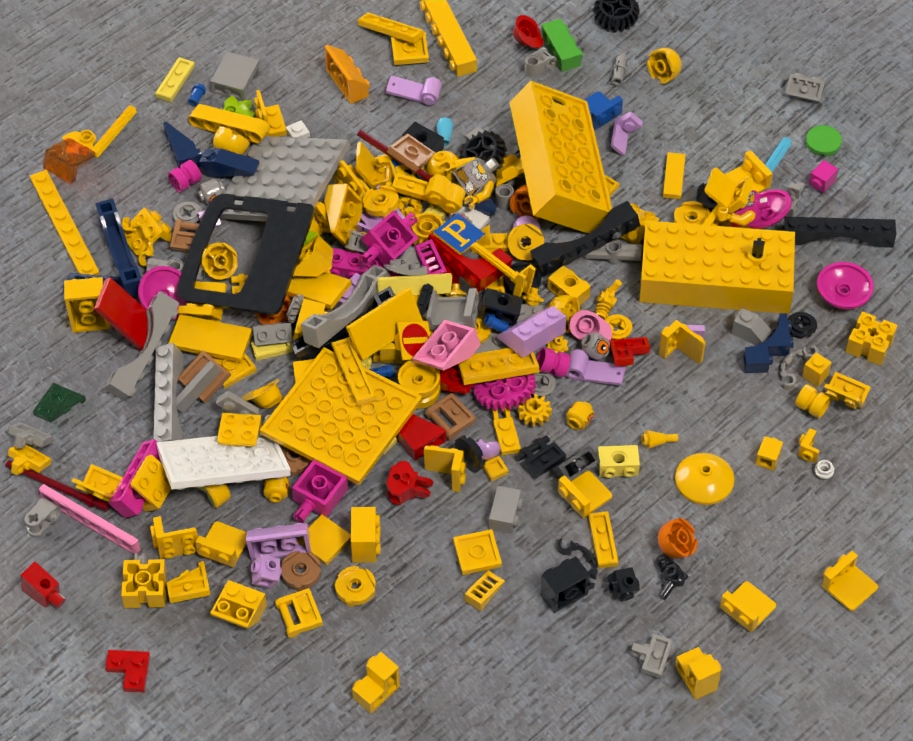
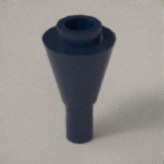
[463,200,497,218]

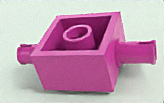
[360,210,418,266]
[292,460,348,523]

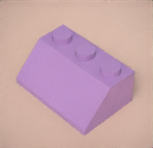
[497,306,566,358]
[246,523,311,561]

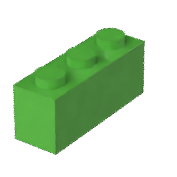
[541,19,583,72]

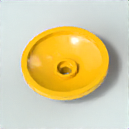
[675,453,735,505]

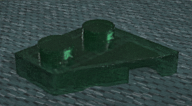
[33,383,86,423]

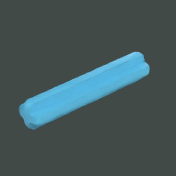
[765,137,792,172]

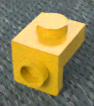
[798,428,820,463]

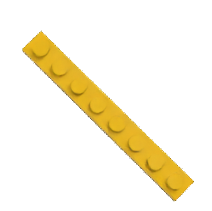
[30,170,100,275]

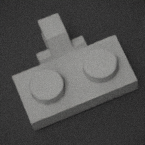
[786,182,804,217]
[216,391,259,420]
[9,422,53,449]
[630,634,673,679]

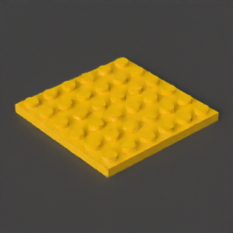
[260,347,422,485]

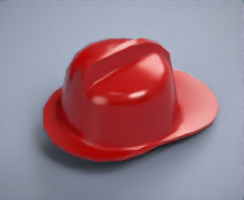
[513,15,543,48]

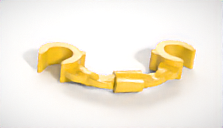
[122,217,154,266]

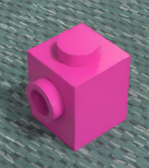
[809,160,838,193]

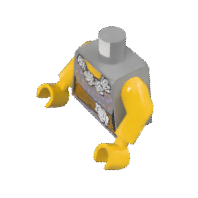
[441,157,499,210]

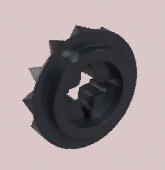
[788,312,817,339]

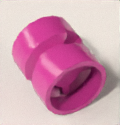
[168,160,202,193]
[536,347,570,378]

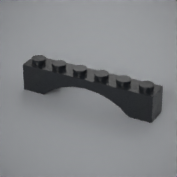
[530,201,640,277]
[782,216,897,248]
[291,286,395,361]

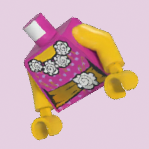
[717,190,771,228]

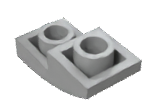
[384,259,428,275]

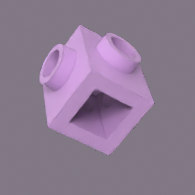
[251,554,282,588]

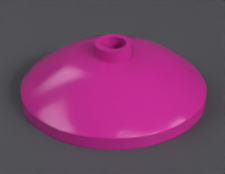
[745,190,792,229]
[817,262,874,309]
[138,266,187,321]

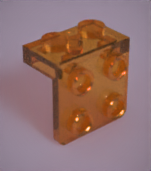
[43,138,95,183]

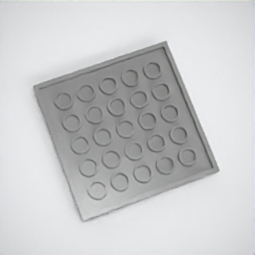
[220,136,350,222]

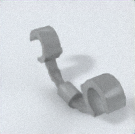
[780,345,818,390]

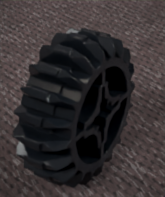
[593,0,640,32]
[459,130,507,174]

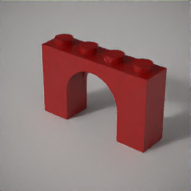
[428,214,513,292]

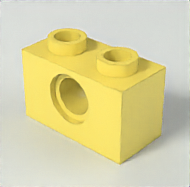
[598,445,640,478]

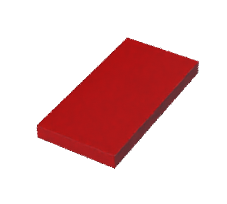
[94,278,148,351]

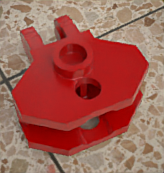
[386,460,433,505]

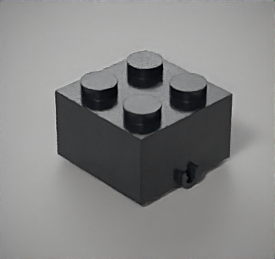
[541,556,592,613]

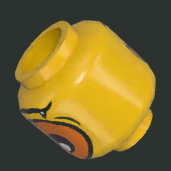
[566,401,595,430]
[263,476,289,503]

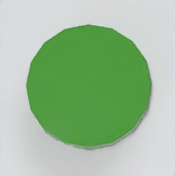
[806,125,842,156]

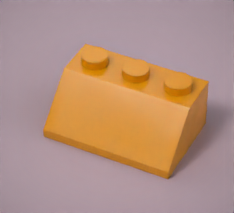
[325,45,370,104]

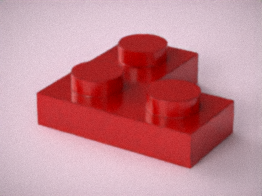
[609,337,650,367]
[105,650,150,693]

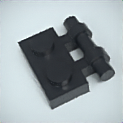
[515,435,566,479]

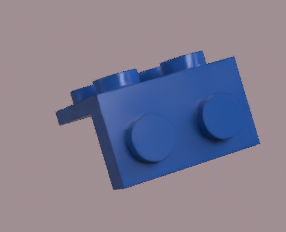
[585,92,623,130]

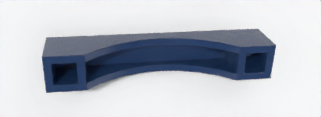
[95,198,141,297]

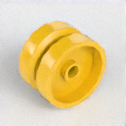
[398,360,441,409]

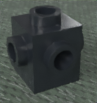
[607,567,640,601]

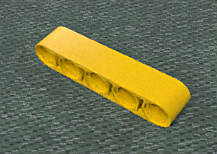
[188,104,270,143]

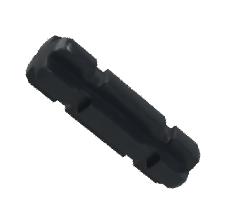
[417,283,434,318]

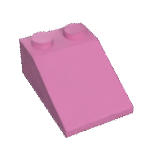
[412,320,481,370]

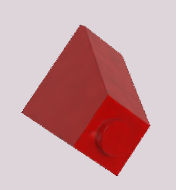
[396,414,446,461]

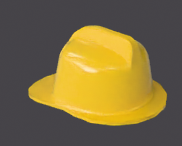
[241,379,283,409]

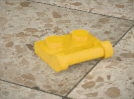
[275,588,323,638]

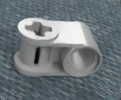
[524,47,557,78]
[345,230,369,253]
[24,498,61,537]

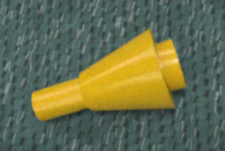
[641,430,678,449]

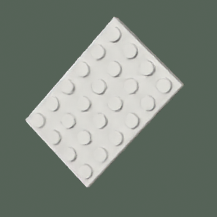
[156,431,290,490]

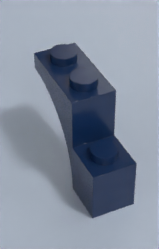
[743,313,794,373]

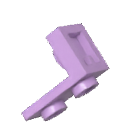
[611,112,643,155]

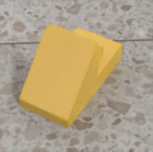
[471,225,508,253]

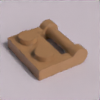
[170,219,211,252]
[425,393,476,441]

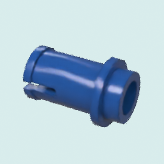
[188,83,206,107]
[483,314,509,333]
[369,363,394,378]

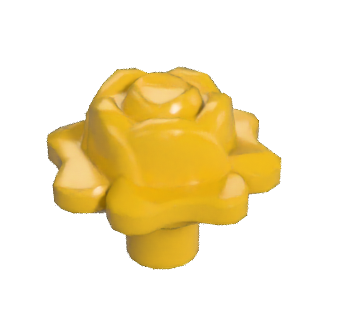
[445,284,467,297]
[522,287,544,306]
[547,335,569,353]

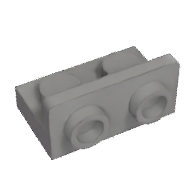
[785,73,825,103]
[253,322,293,346]

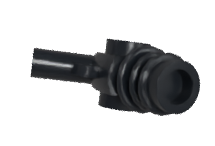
[656,554,688,599]

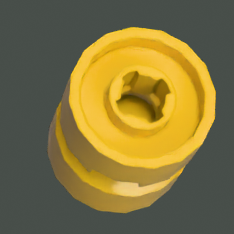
[795,384,831,419]

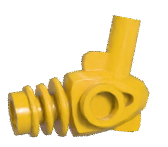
[595,279,622,320]

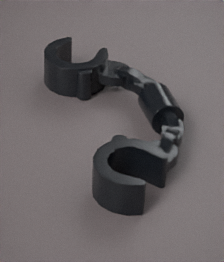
[557,538,598,589]

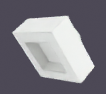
[286,120,310,138]

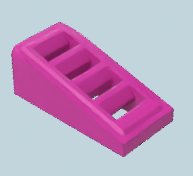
[415,239,447,275]

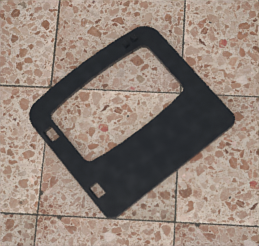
[177,194,315,315]

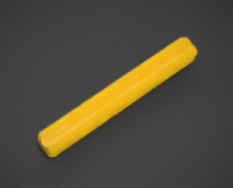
[90,105,137,158]

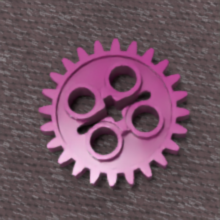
[474,374,536,411]

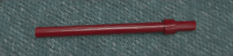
[357,129,434,182]
[5,460,110,512]

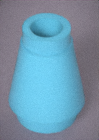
[436,118,454,146]

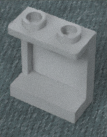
[211,52,260,101]
[425,288,480,330]

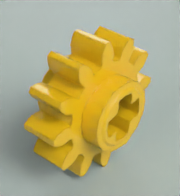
[517,394,552,427]

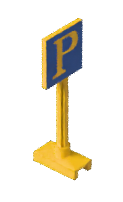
[433,213,536,297]

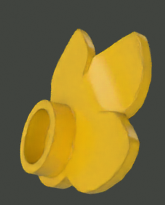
[62,130,96,157]

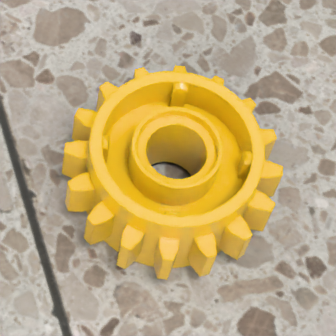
[411,212,446,245]

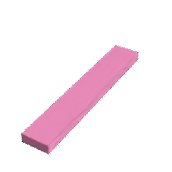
[39,484,141,555]

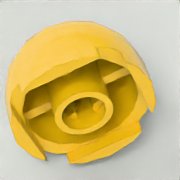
[647,48,682,84]
[213,127,250,155]
[426,151,459,182]
[200,243,238,280]
[546,295,580,333]

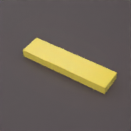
[377,273,452,295]

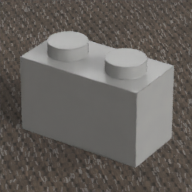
[489,486,524,534]

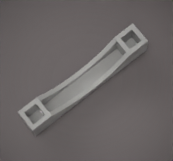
[301,264,390,348]
[103,291,179,400]
[154,343,184,442]

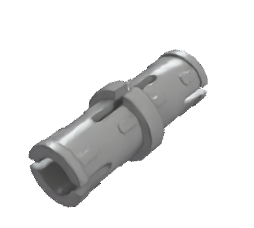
[612,53,627,86]

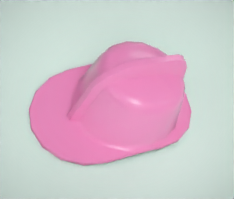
[569,310,612,341]

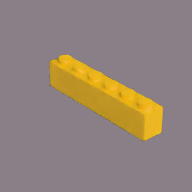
[419,0,477,77]

